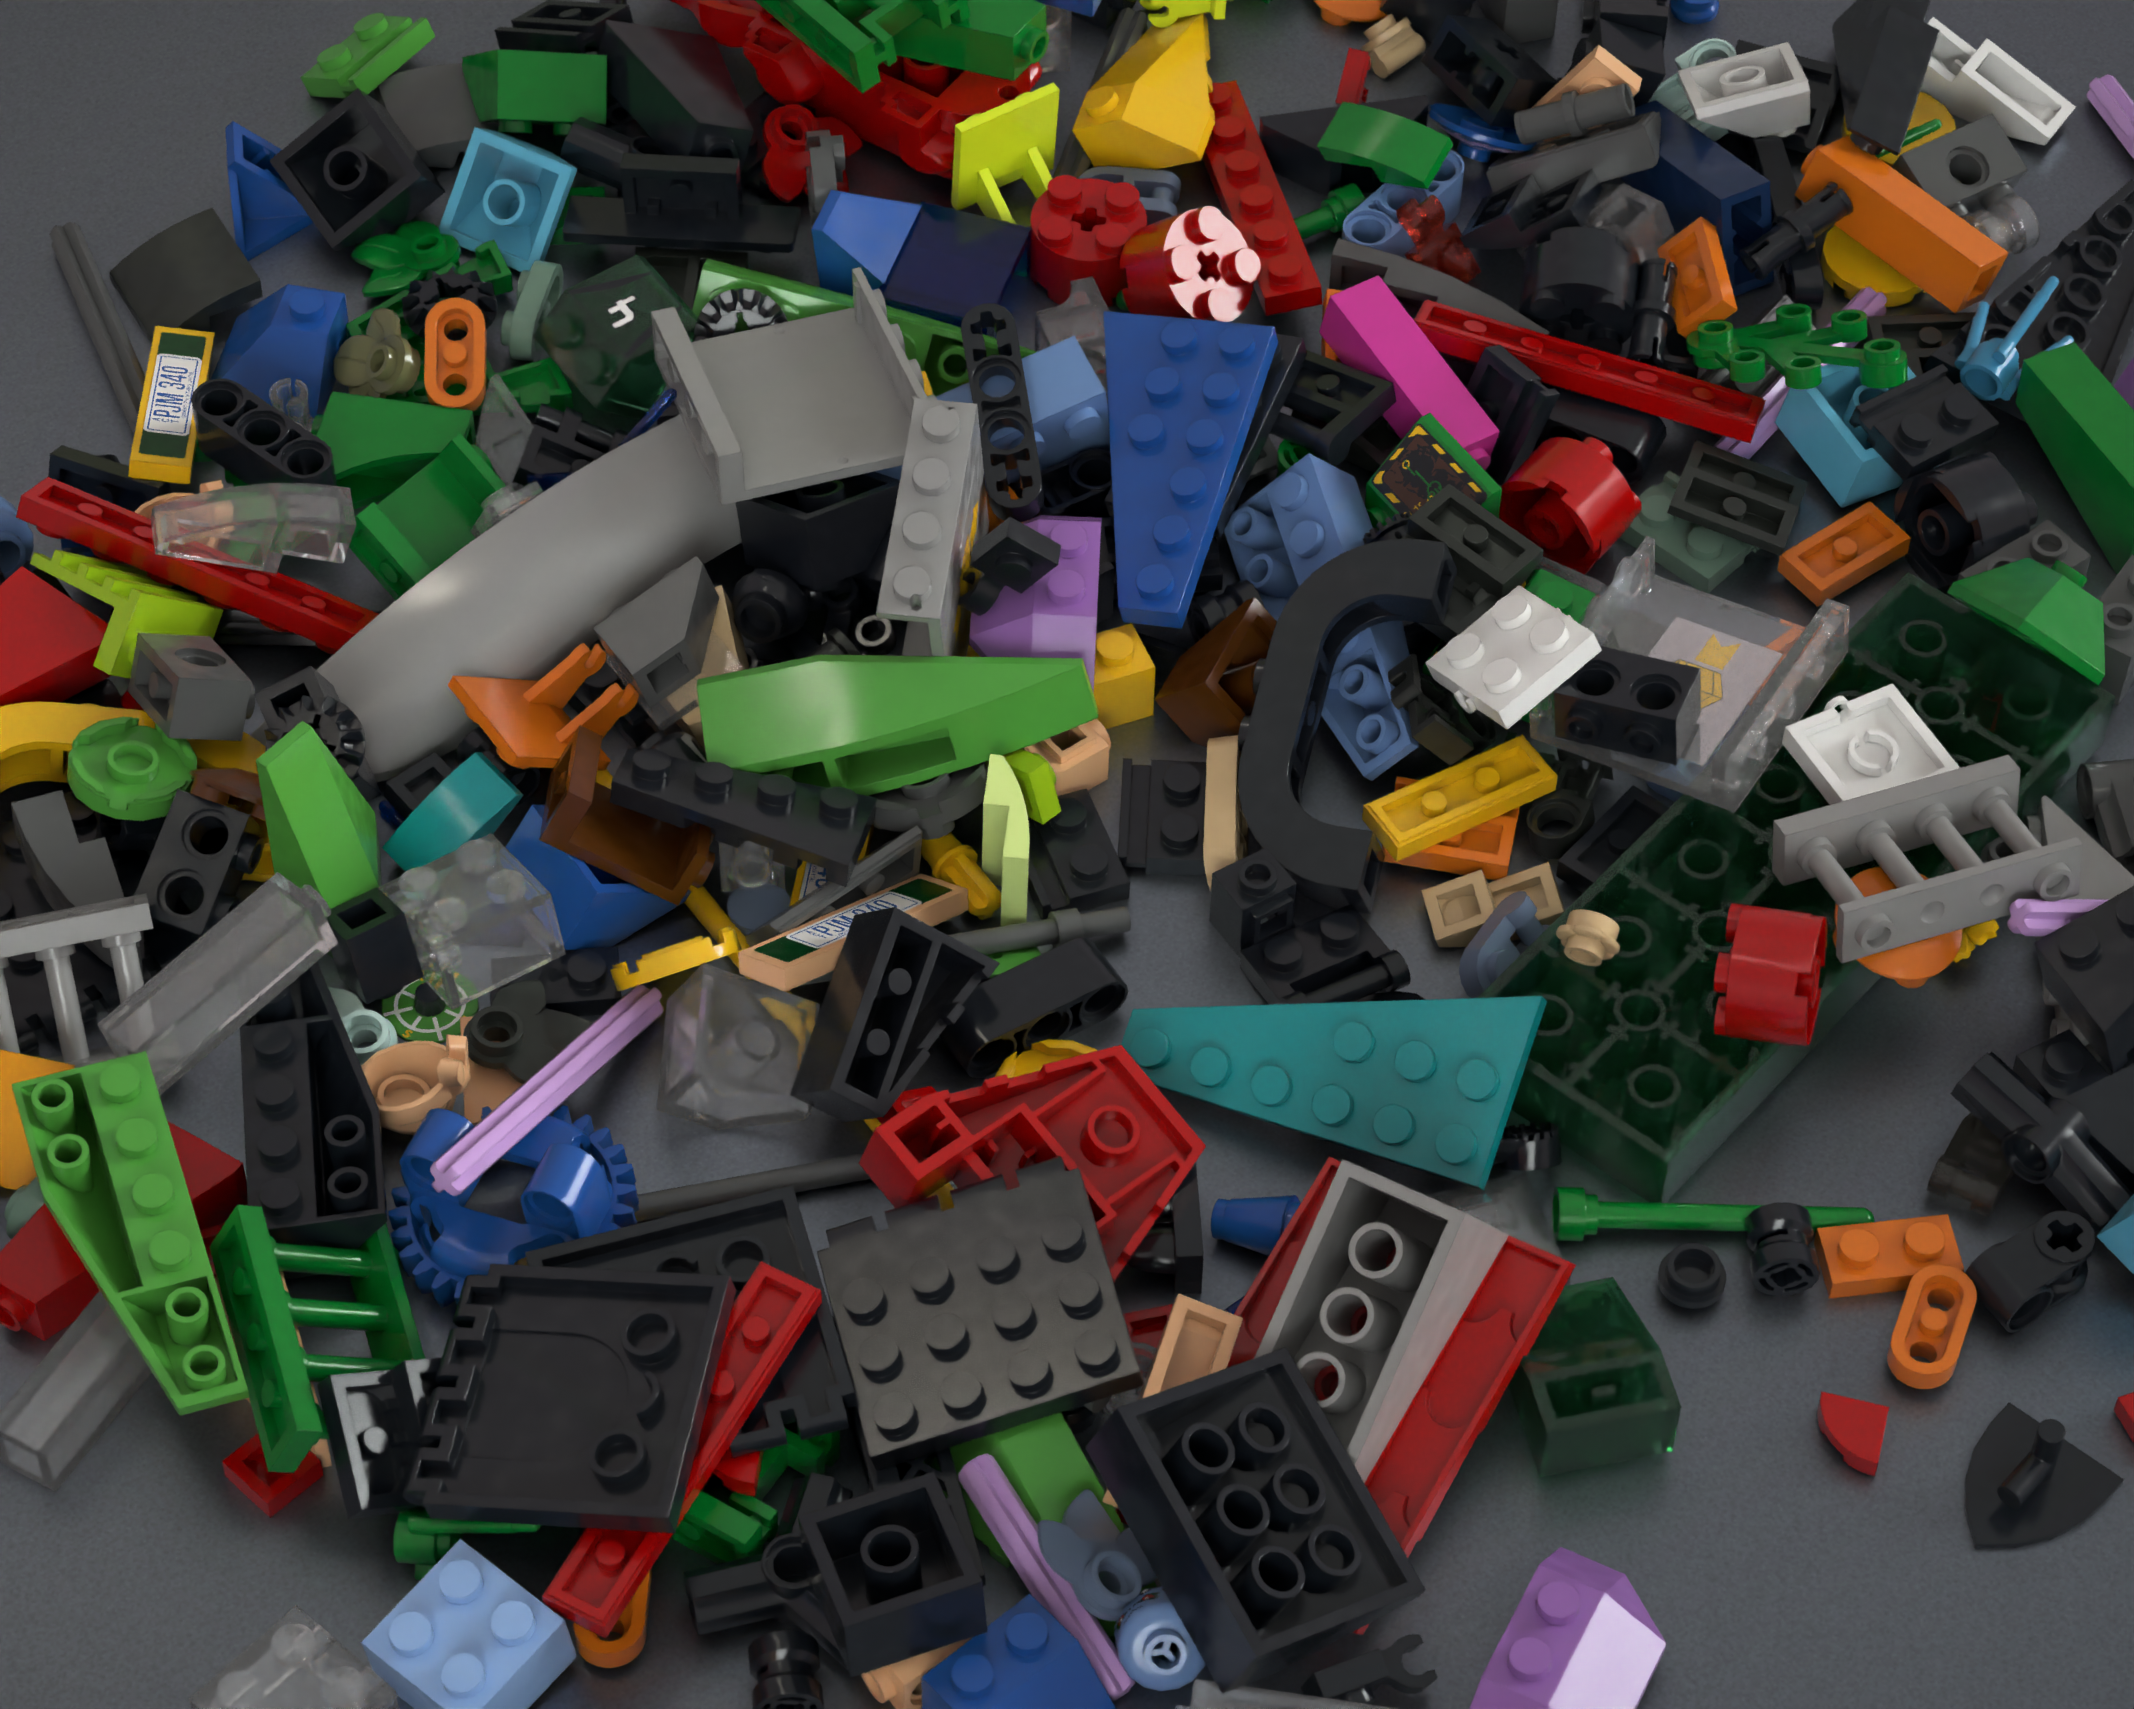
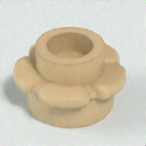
[1556,909,1620,966]

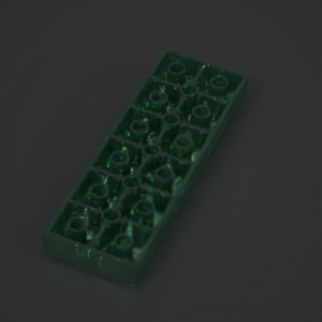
[1478,572,2116,1203]

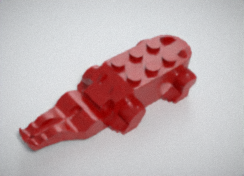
[669,0,1043,179]

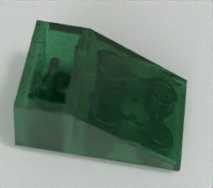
[1508,1277,1681,1477]

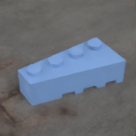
[874,336,1110,491]

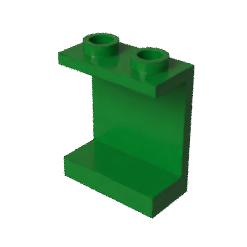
[339,433,527,601]

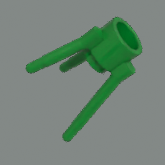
[393,1508,541,1581]

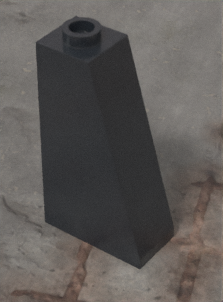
[597,20,754,175]

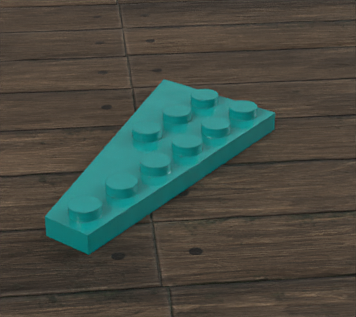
[1121,996,1547,1191]

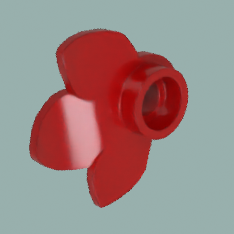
[762,104,863,203]

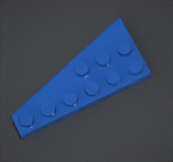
[1103,311,1278,629]

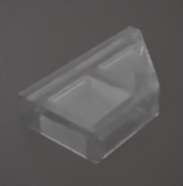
[474,374,534,492]

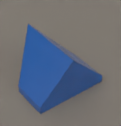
[225,121,313,261]
[811,190,922,296]

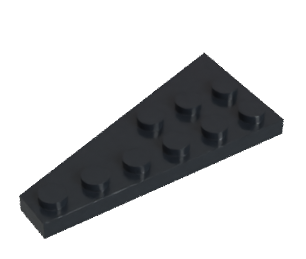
[1922,179,2134,423]

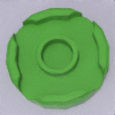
[67,717,197,821]

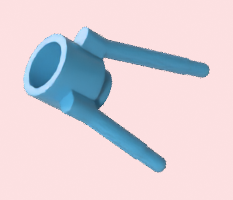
[1954,276,2074,401]

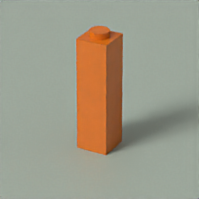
[1794,135,2009,313]

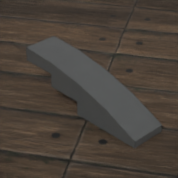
[1329,238,1549,365]

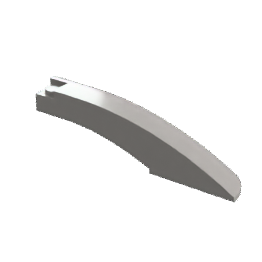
[250,414,742,782]

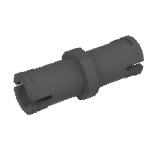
[1514,83,1635,145]

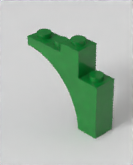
[218,391,476,569]

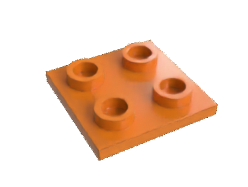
[448,643,639,770]

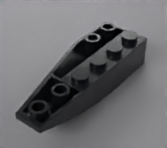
[235,920,388,1280]

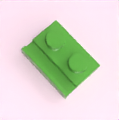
[300,13,436,98]

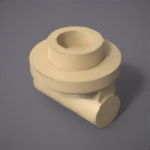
[1360,13,1426,79]

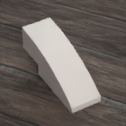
[1920,17,2076,145]

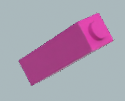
[1319,275,1500,470]

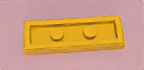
[1362,734,1558,862]

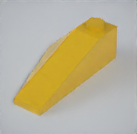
[1072,13,1215,170]

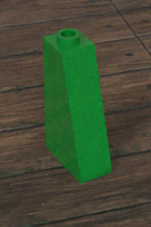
[851,0,1049,81]
[2015,342,2134,575]

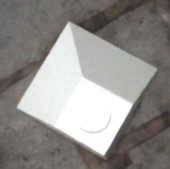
[1678,42,1811,138]

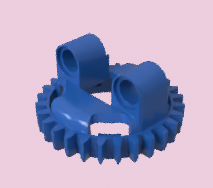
[388,1105,639,1308]

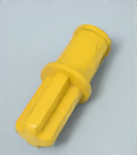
[921,832,1001,920]

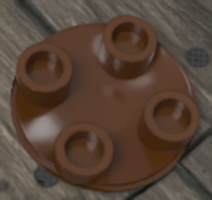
[189,767,266,821]

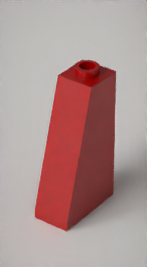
[0,566,112,706]
[0,1121,248,1341]

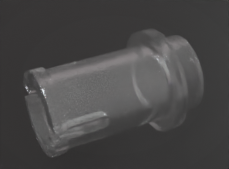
[269,378,314,432]

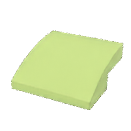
[982,754,1030,926]

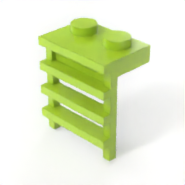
[30,549,224,679]

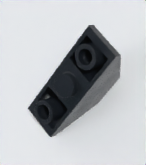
[1259,95,1429,197]

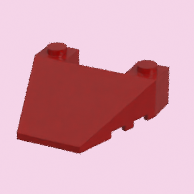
[859,1045,1206,1283]

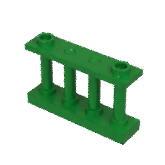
[209,1205,425,1473]

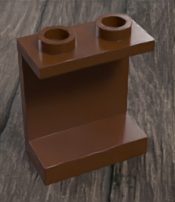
[539,725,716,906]

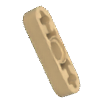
[1203,735,1249,891]

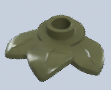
[333,308,421,398]

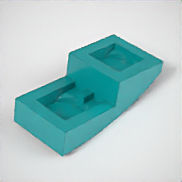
[382,752,523,891]

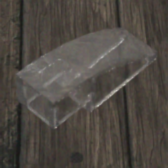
[150,483,356,573]

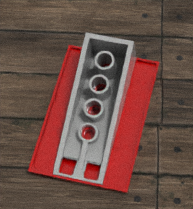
[1115,1156,1576,1635]

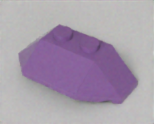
[969,515,1102,694]
[1469,1547,1666,1709]

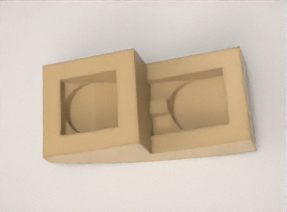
[1421,862,1568,947]

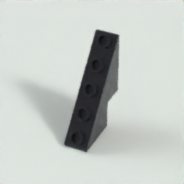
[1832,0,1940,156]

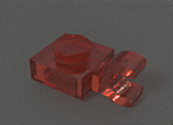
[1396,195,1481,284]

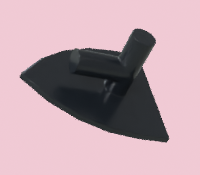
[1965,1402,2124,1548]

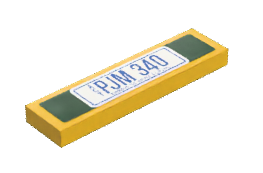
[128,326,215,484]

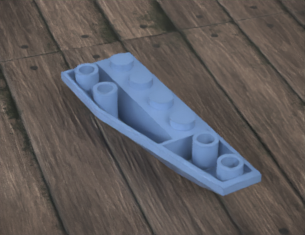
[1224,453,1419,781]

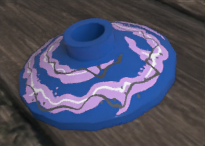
[1428,103,1537,162]

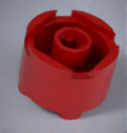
[1030,175,1147,310]
[1119,206,1261,322]
[1499,437,1642,578]
[1714,903,1827,1046]

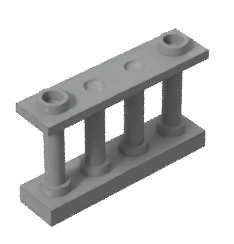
[1772,755,2083,963]
[0,893,179,1073]

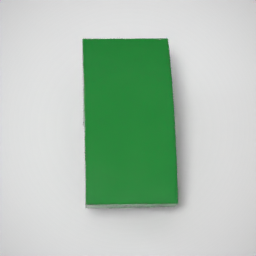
[1317,102,1454,189]

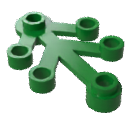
[1686,304,1908,389]

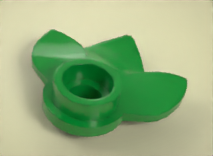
[351,221,461,298]

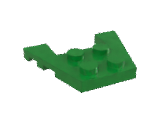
[346,240,574,416]

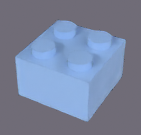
[361,1539,577,1709]

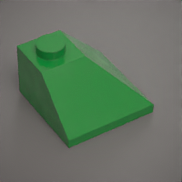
[1947,557,2105,685]

